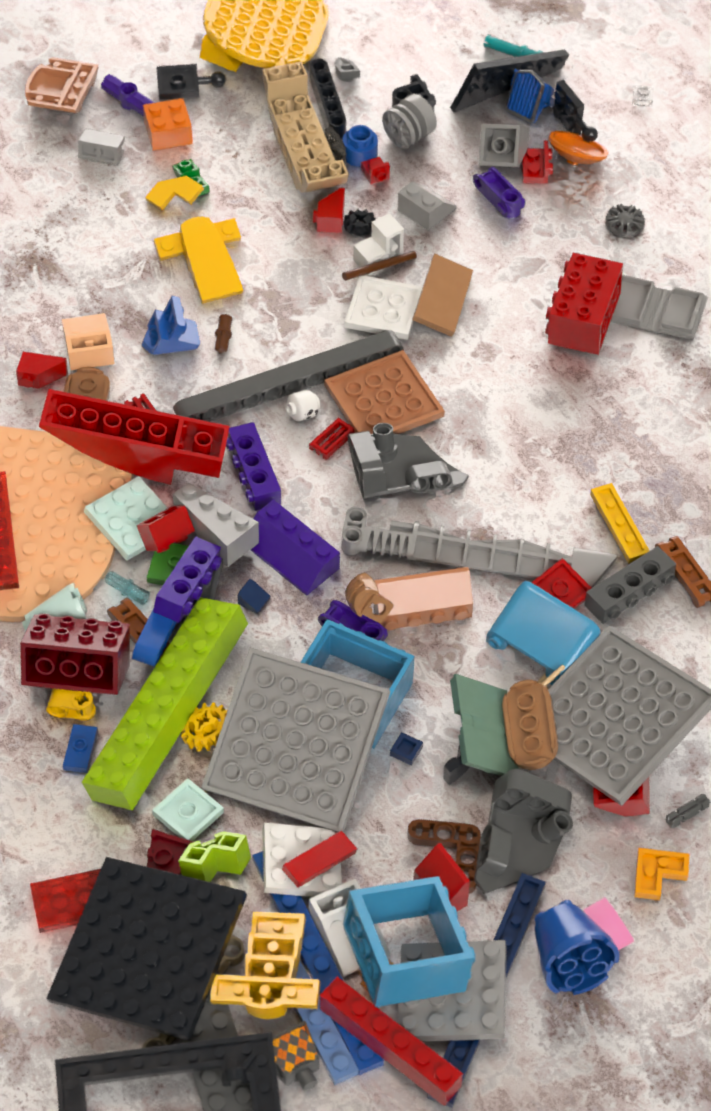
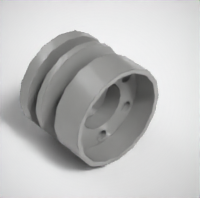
[382,94,437,149]

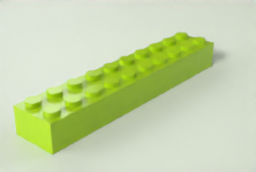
[81,597,248,811]

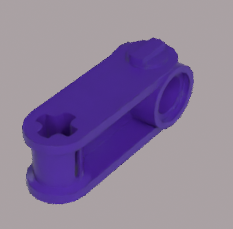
[473,167,526,219]
[318,600,388,641]

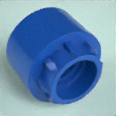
[342,125,378,167]

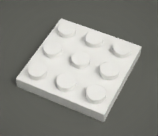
[344,275,422,340]
[263,823,342,897]

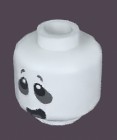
[285,390,320,422]

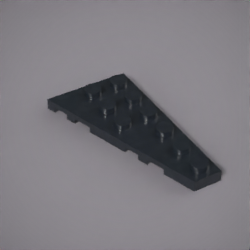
[450,49,569,113]

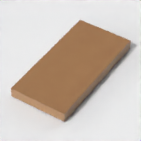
[412,253,473,337]

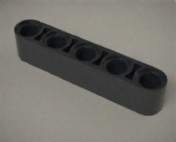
[310,58,346,141]

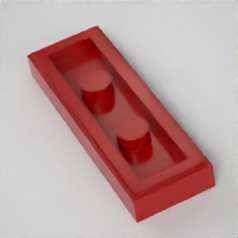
[282,830,358,888]

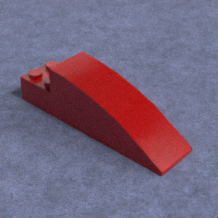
[39,389,230,485]

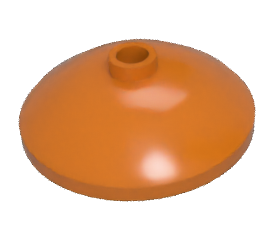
[548,131,608,165]

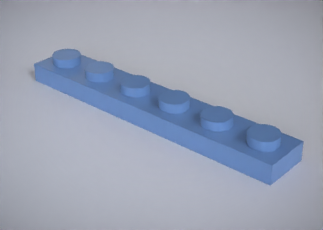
[294,960,359,1086]

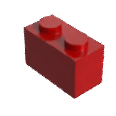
[136,505,195,553]

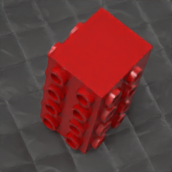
[545,252,623,355]

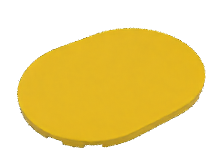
[203,0,329,68]

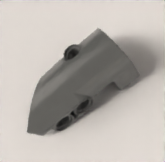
[348,423,469,499]
[474,769,573,894]

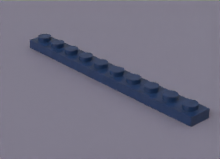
[427,873,546,1108]

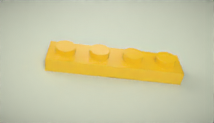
[590,483,650,564]

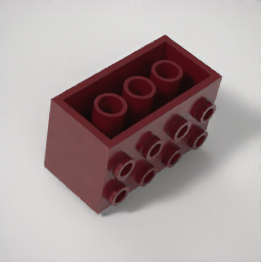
[20,613,130,695]

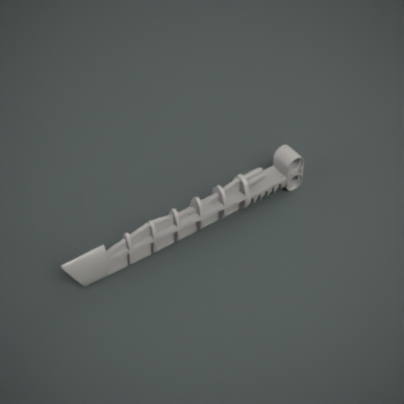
[341,506,618,588]

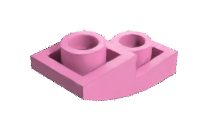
[583,898,634,950]

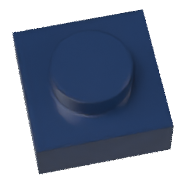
[390,732,423,766]

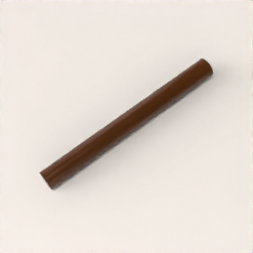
[342,251,417,281]

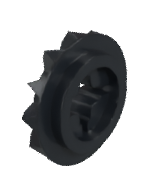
[343,208,377,236]

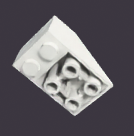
[309,879,391,977]

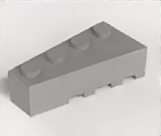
[173,482,259,567]

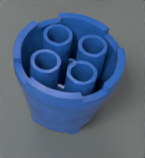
[534,900,620,995]

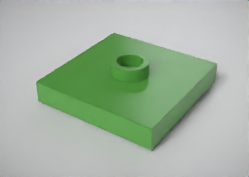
[147,543,189,585]

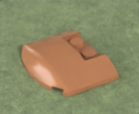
[25,57,99,113]

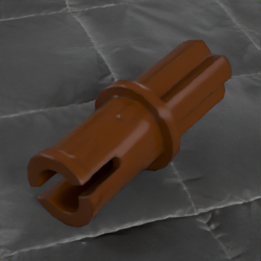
[215,314,233,354]

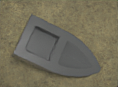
[335,57,360,81]

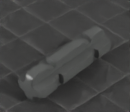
[665,794,710,828]

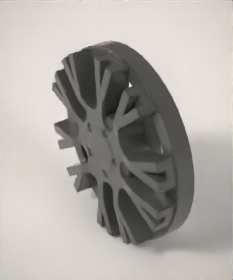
[605,204,645,237]

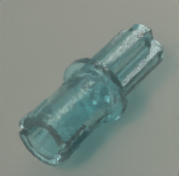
[105,571,150,605]

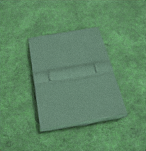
[450,673,519,776]

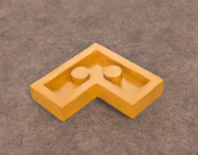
[634,848,690,900]

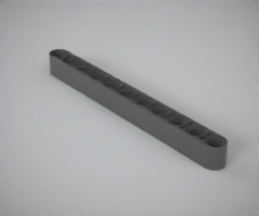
[173,330,404,422]

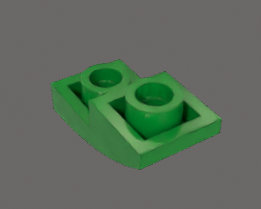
[172,159,210,196]

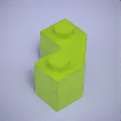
[179,831,251,882]

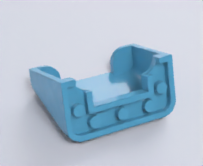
[486,581,601,685]

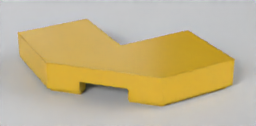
[145,176,204,211]

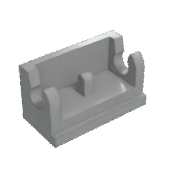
[78,128,125,165]

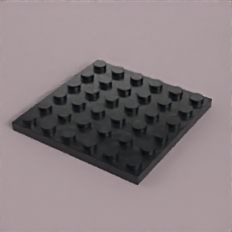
[46,857,247,1041]

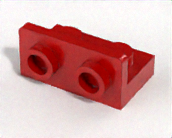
[522,140,553,184]

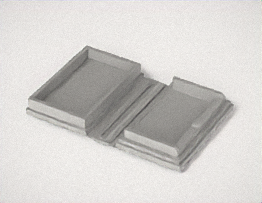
[611,275,708,340]

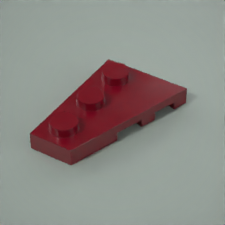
[146,829,193,875]

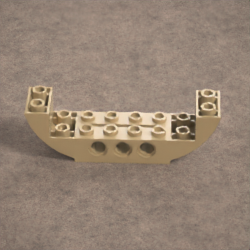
[262,61,349,193]

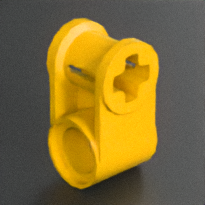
[46,688,96,721]

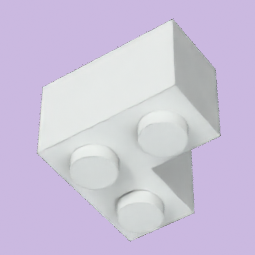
[353,213,404,275]

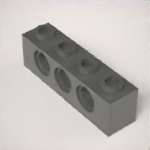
[584,546,676,624]

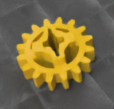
[181,702,228,752]

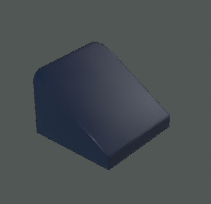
[237,579,271,614]

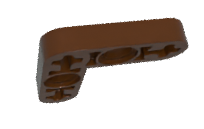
[407,819,481,894]

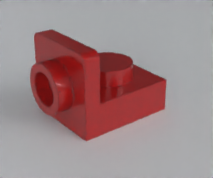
[361,157,390,184]

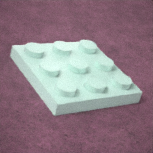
[84,476,167,561]

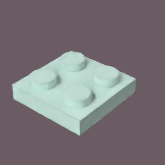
[152,778,224,841]

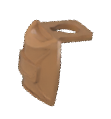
[345,572,394,623]

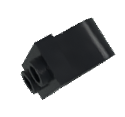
[392,74,436,111]

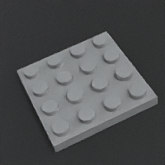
[397,940,507,1041]

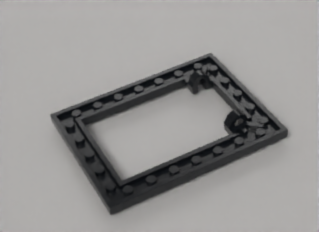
[55,1032,281,1111]

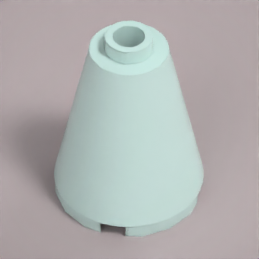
[22,583,88,632]

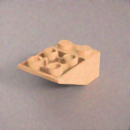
[62,313,114,370]

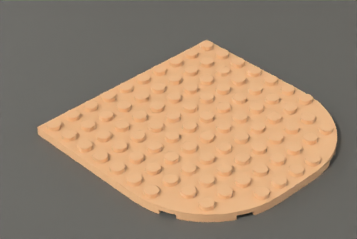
[0,426,134,622]

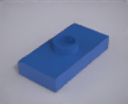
[63,724,98,773]

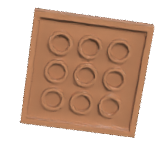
[324,350,445,434]

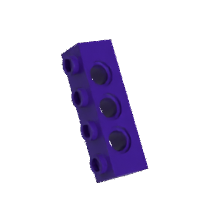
[226,422,281,511]
[153,536,222,623]

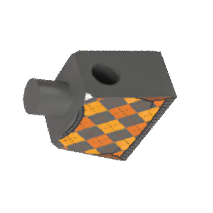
[272,1020,319,1091]

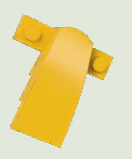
[153,217,243,304]
[210,912,320,1019]

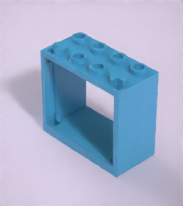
[300,619,415,749]
[343,876,475,1007]

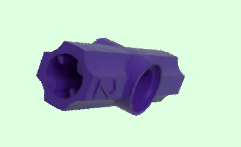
[101,74,156,116]

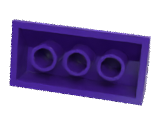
[251,499,340,596]

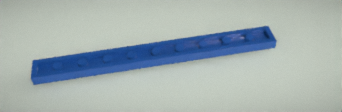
[252,851,384,1075]

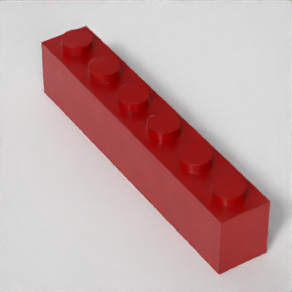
[320,976,463,1106]

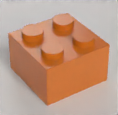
[143,98,193,151]

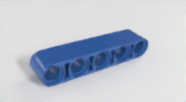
[132,608,177,667]

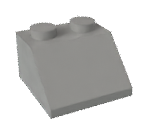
[479,124,529,167]
[397,181,457,231]

